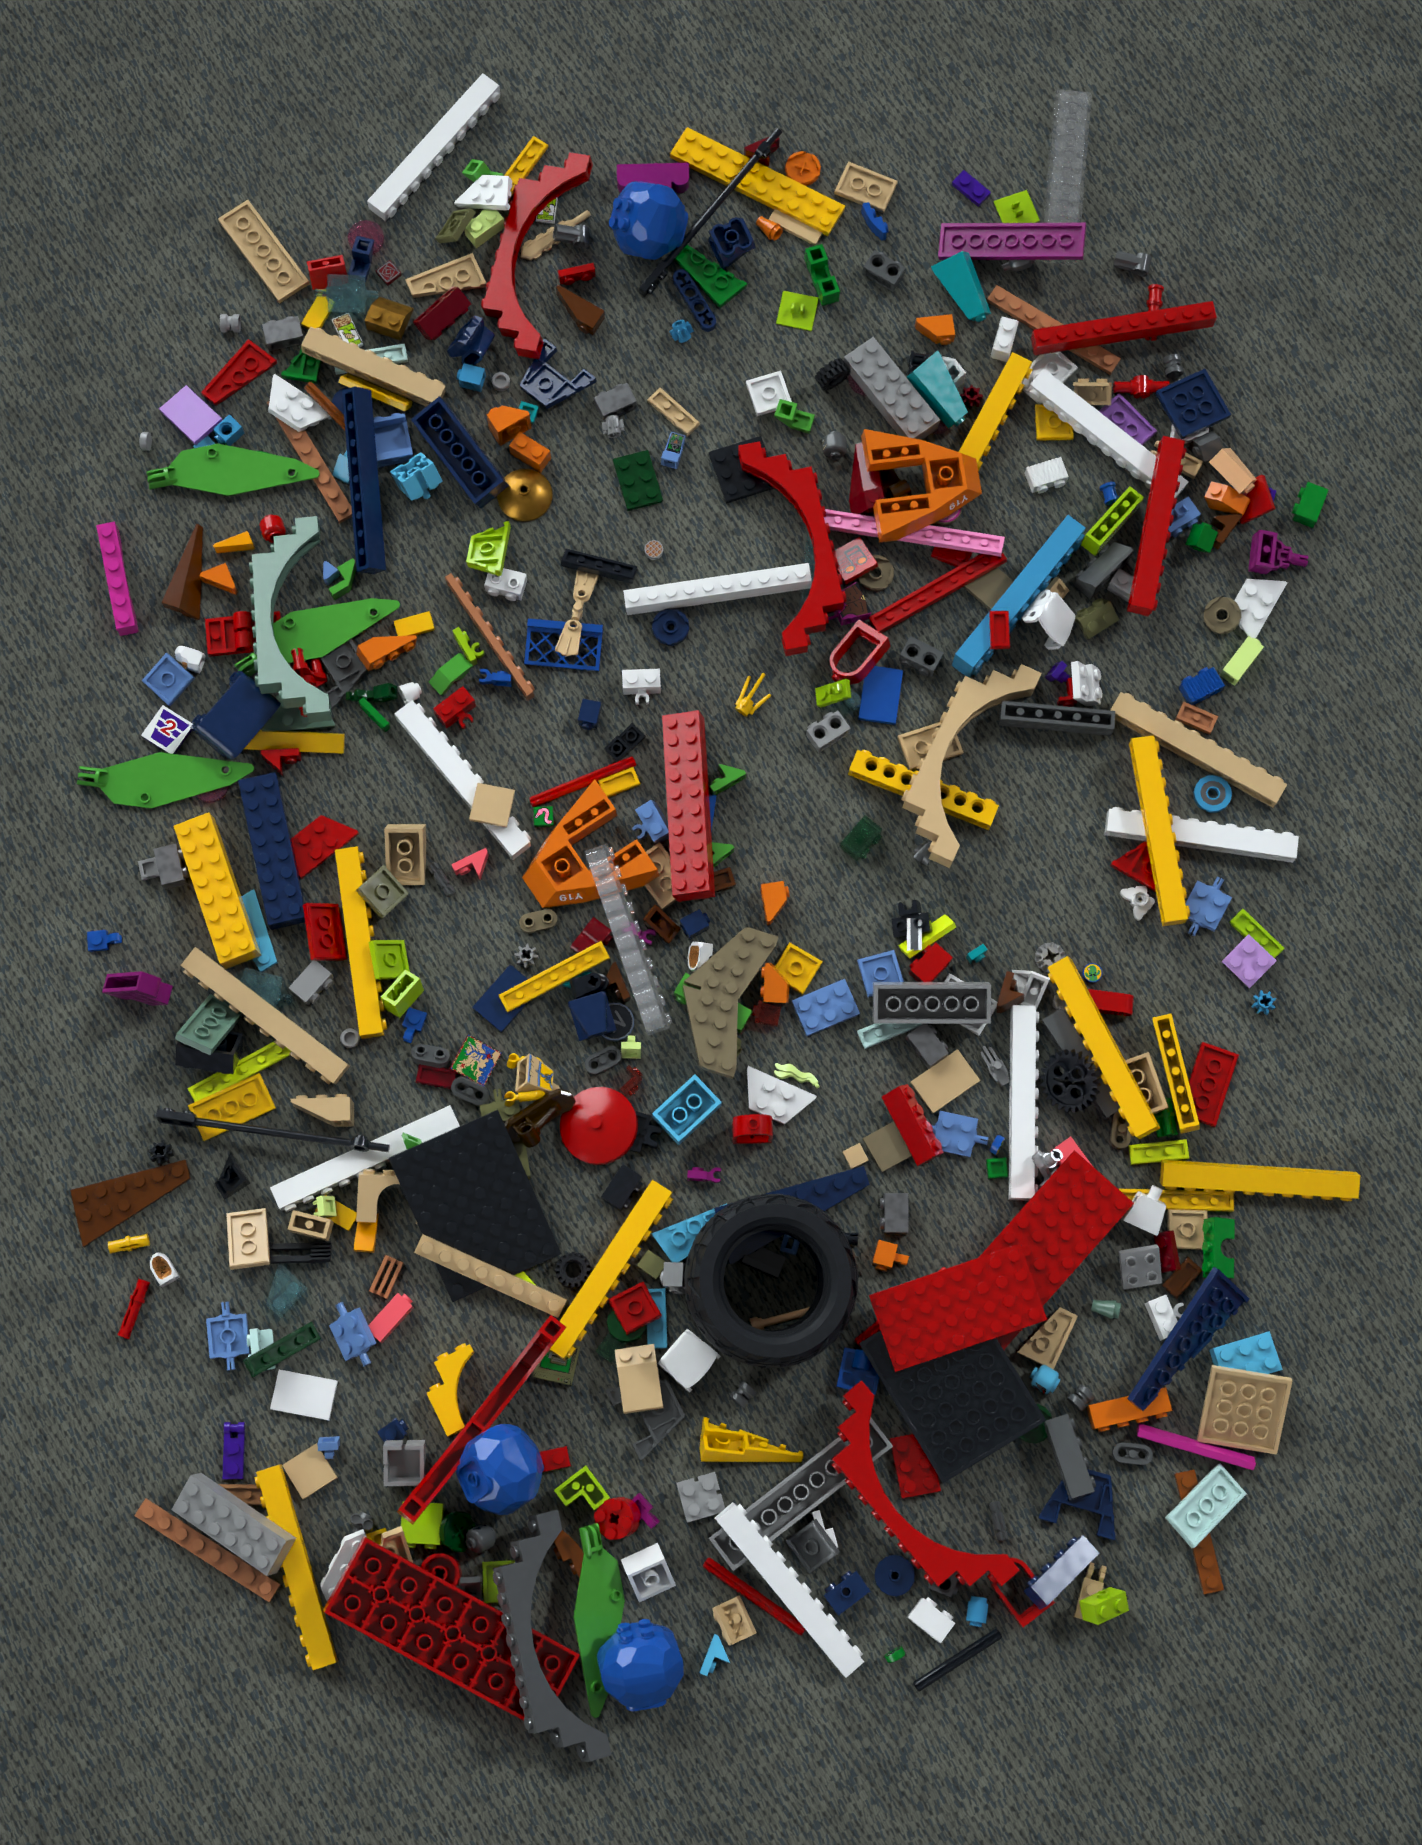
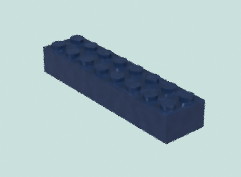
[238,772,305,930]

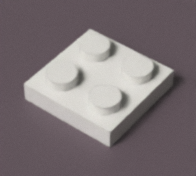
[746,371,792,416]

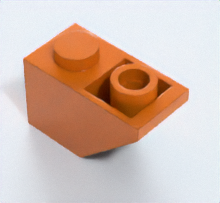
[760,962,790,1003]

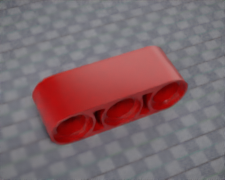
[1088,989,1134,1016]

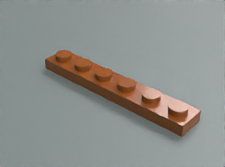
[1174,1469,1224,1594]

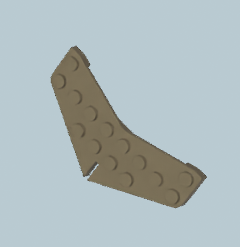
[682,928,779,1079]

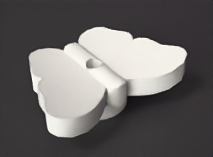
[1120,886,1155,921]

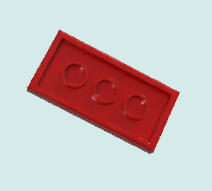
[1189,1042,1239,1127]

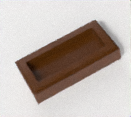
[1162,1257,1202,1299]

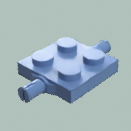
[1185,877,1232,936]
[932,1111,988,1157]
[206,1302,251,1371]
[329,1302,377,1367]

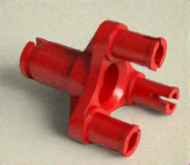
[291,648,327,717]

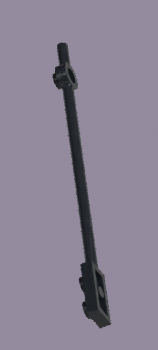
[639,128,782,297]
[156,1108,390,1152]

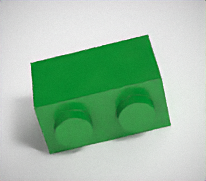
[1291,482,1329,528]

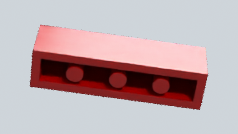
[882,1084,944,1166]

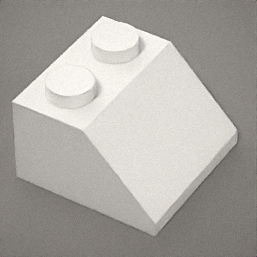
[621,1543,676,1602]

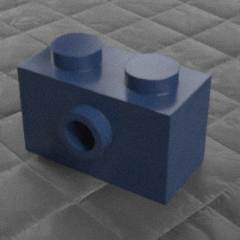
[823,1570,870,1616]

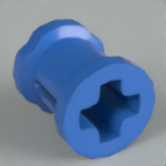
[1099,482,1119,506]

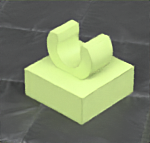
[621,1035,641,1059]
[313,1196,337,1217]

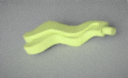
[774,1063,820,1088]

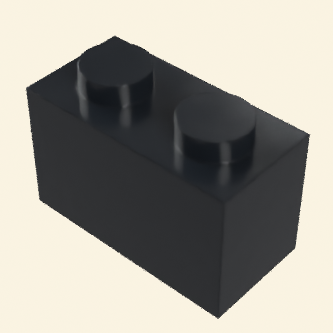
[601,1164,644,1212]

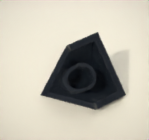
[214,1152,250,1200]

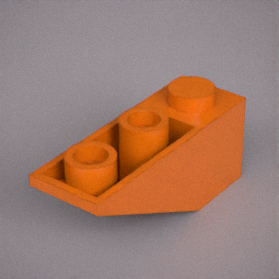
[356,635,417,672]

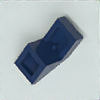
[348,236,374,282]

